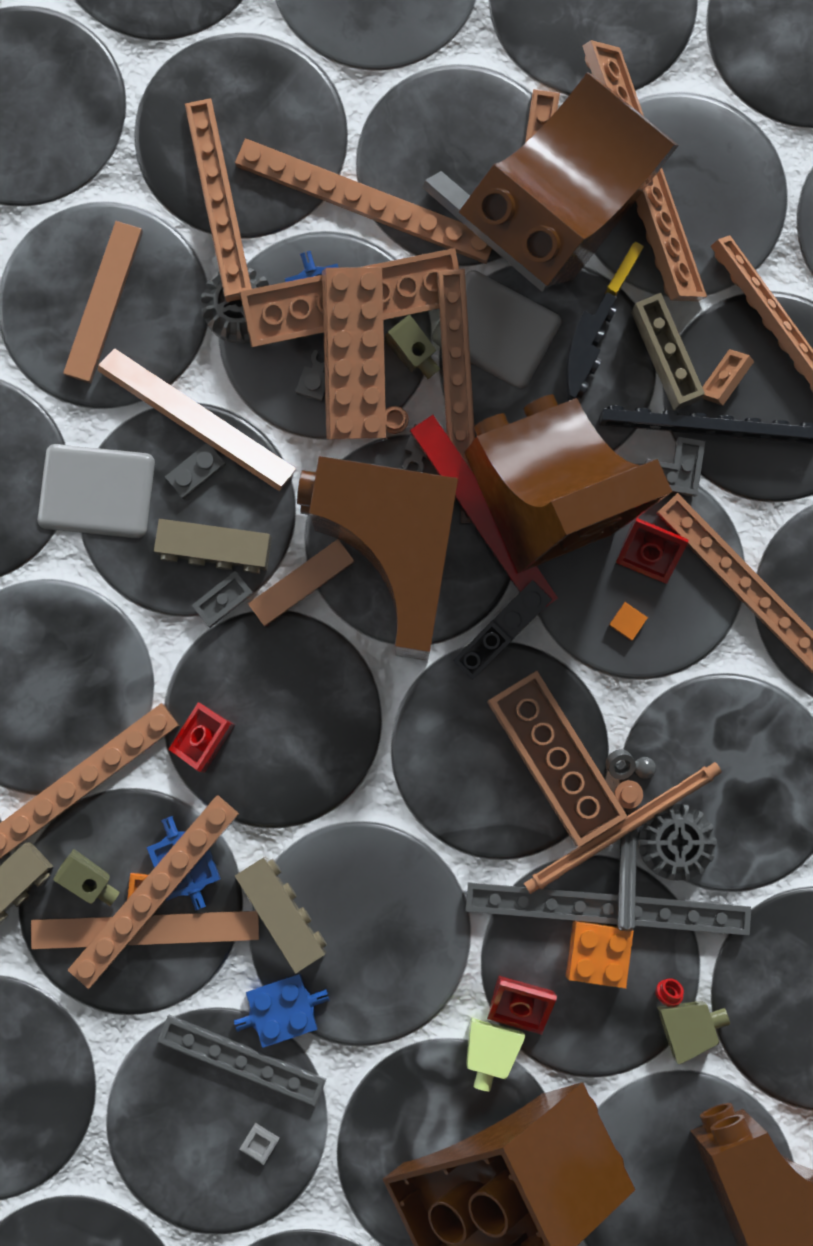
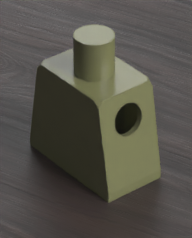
[384,314,440,379]
[53,849,120,906]
[657,1001,730,1065]

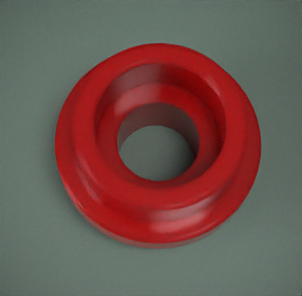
[655,978,684,1007]

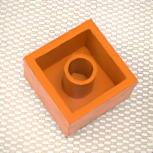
[566,921,634,988]

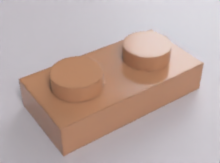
[702,349,754,406]

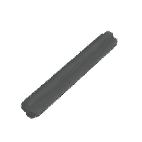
[618,828,637,931]

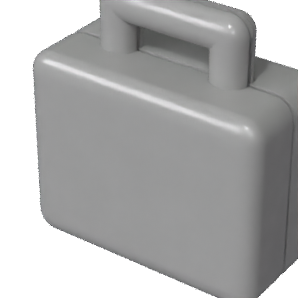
[432,270,562,389]
[37,444,155,538]

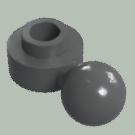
[605,749,656,780]

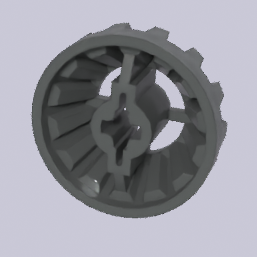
[201,268,269,344]
[638,804,717,881]

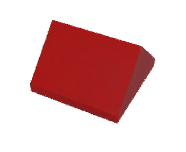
[616,518,689,584]
[168,702,235,772]
[487,976,557,1035]

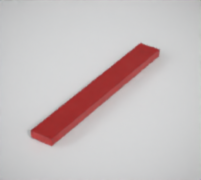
[410,415,558,606]

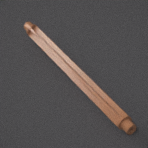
[524,762,722,894]

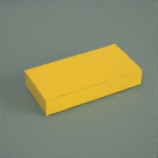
[605,242,644,296]

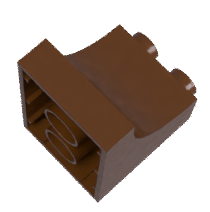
[459,72,679,286]
[464,394,672,573]
[297,456,458,661]
[383,1082,635,1246]
[690,1103,813,1246]

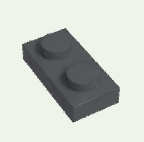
[165,443,226,499]
[192,571,254,628]

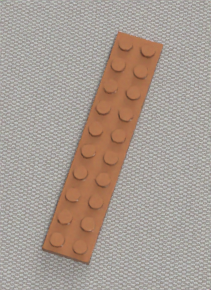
[583,40,707,302]

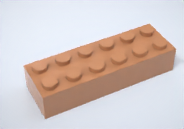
[322,267,386,439]
[487,671,628,847]

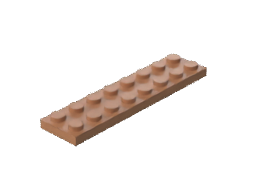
[239,248,459,348]

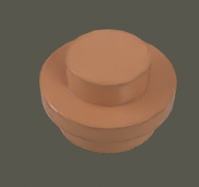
[385,406,409,434]
[615,780,643,809]

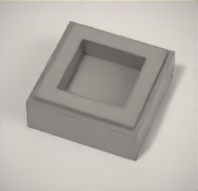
[239,1123,279,1165]

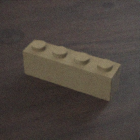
[631,293,705,411]
[154,519,272,574]
[0,842,54,924]
[235,856,327,974]

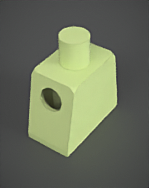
[466,1018,525,1092]

